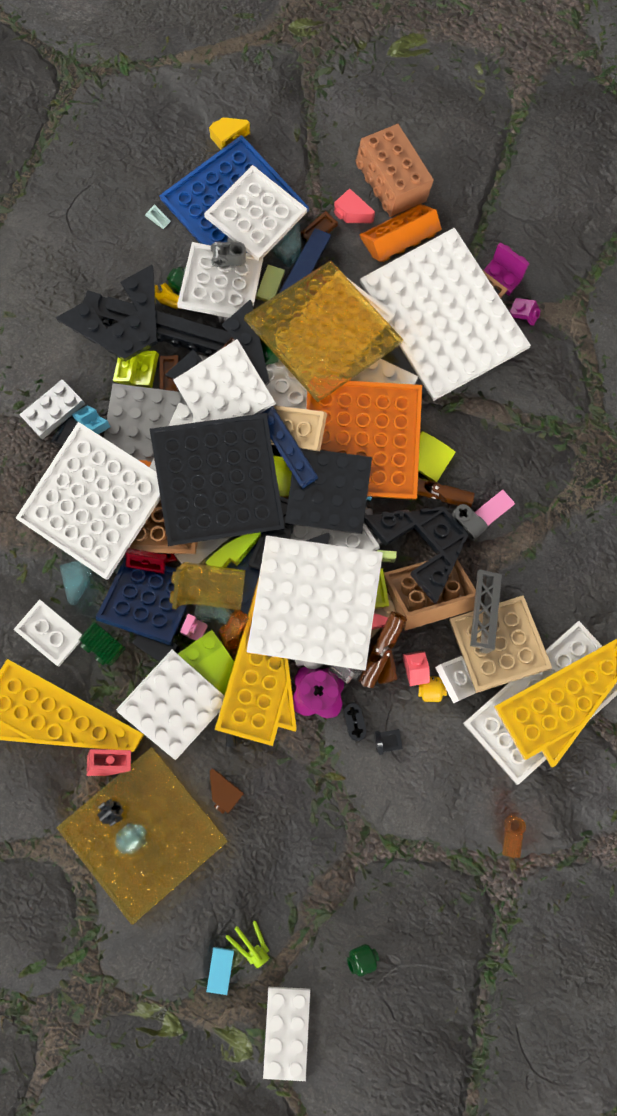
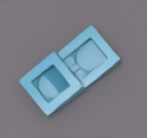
[72,405,110,434]

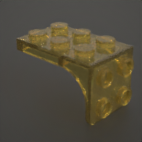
[170,562,246,610]

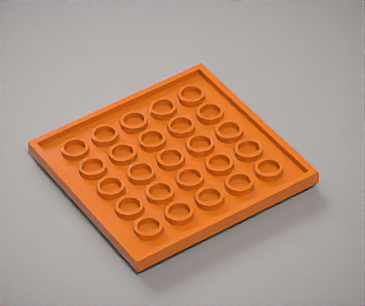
[306,378,422,499]

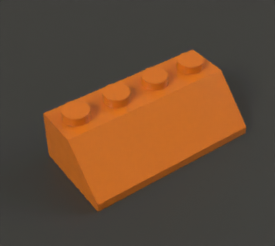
[359,204,442,262]

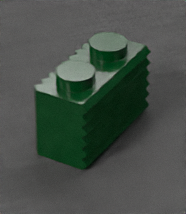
[78,622,126,666]

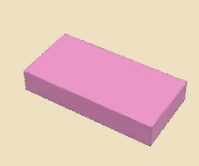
[475,490,515,526]

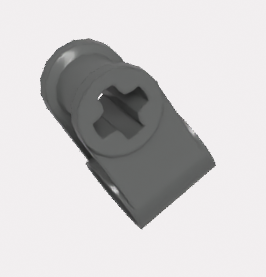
[211,241,246,267]
[452,504,488,541]

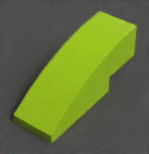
[205,532,261,576]

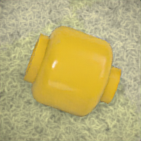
[419,676,447,702]

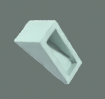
[145,204,171,229]

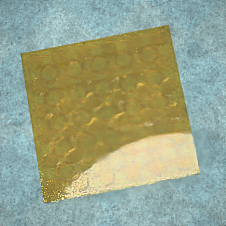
[244,260,404,402]
[56,747,228,925]

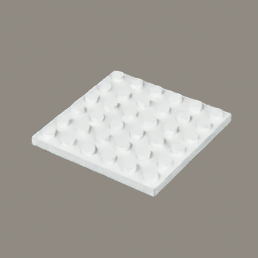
[16,422,160,580]
[247,536,383,671]

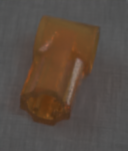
[219,610,249,650]
[502,815,526,858]

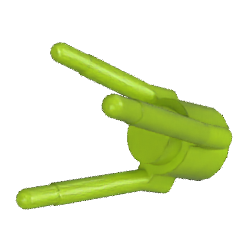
[226,921,270,968]

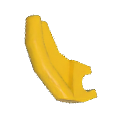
[155,283,182,309]

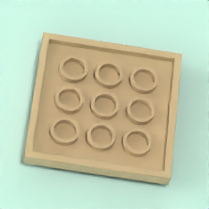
[449,595,552,693]

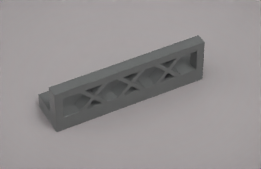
[470,570,502,654]

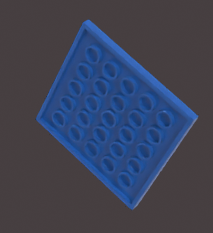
[159,135,309,253]

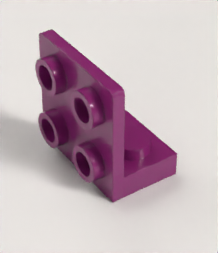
[483,243,529,296]

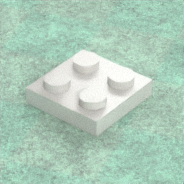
[435,656,476,703]

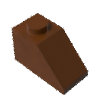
[210,768,245,814]

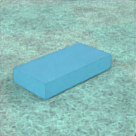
[206,947,234,995]

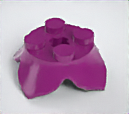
[293,667,344,718]

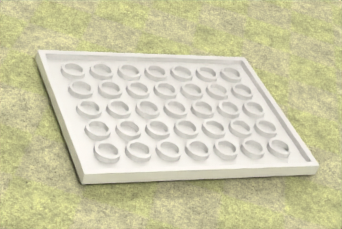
[360,228,531,401]

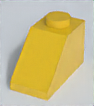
[209,117,250,150]

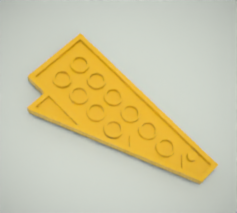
[215,578,296,746]
[494,639,617,767]
[0,659,144,752]

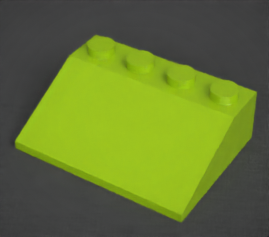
[147,630,234,696]

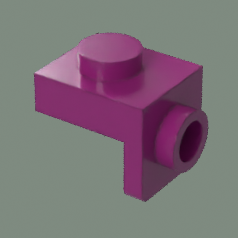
[509,298,540,325]

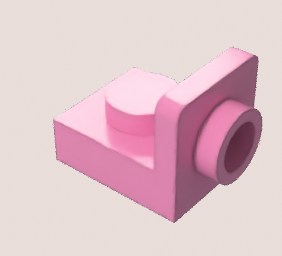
[180,614,208,641]

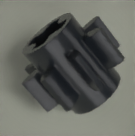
[97,799,124,827]

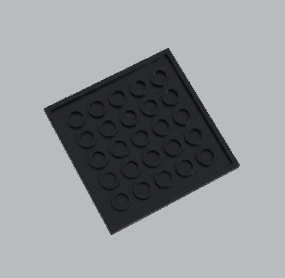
[150,413,285,547]

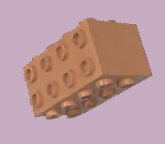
[356,124,434,217]

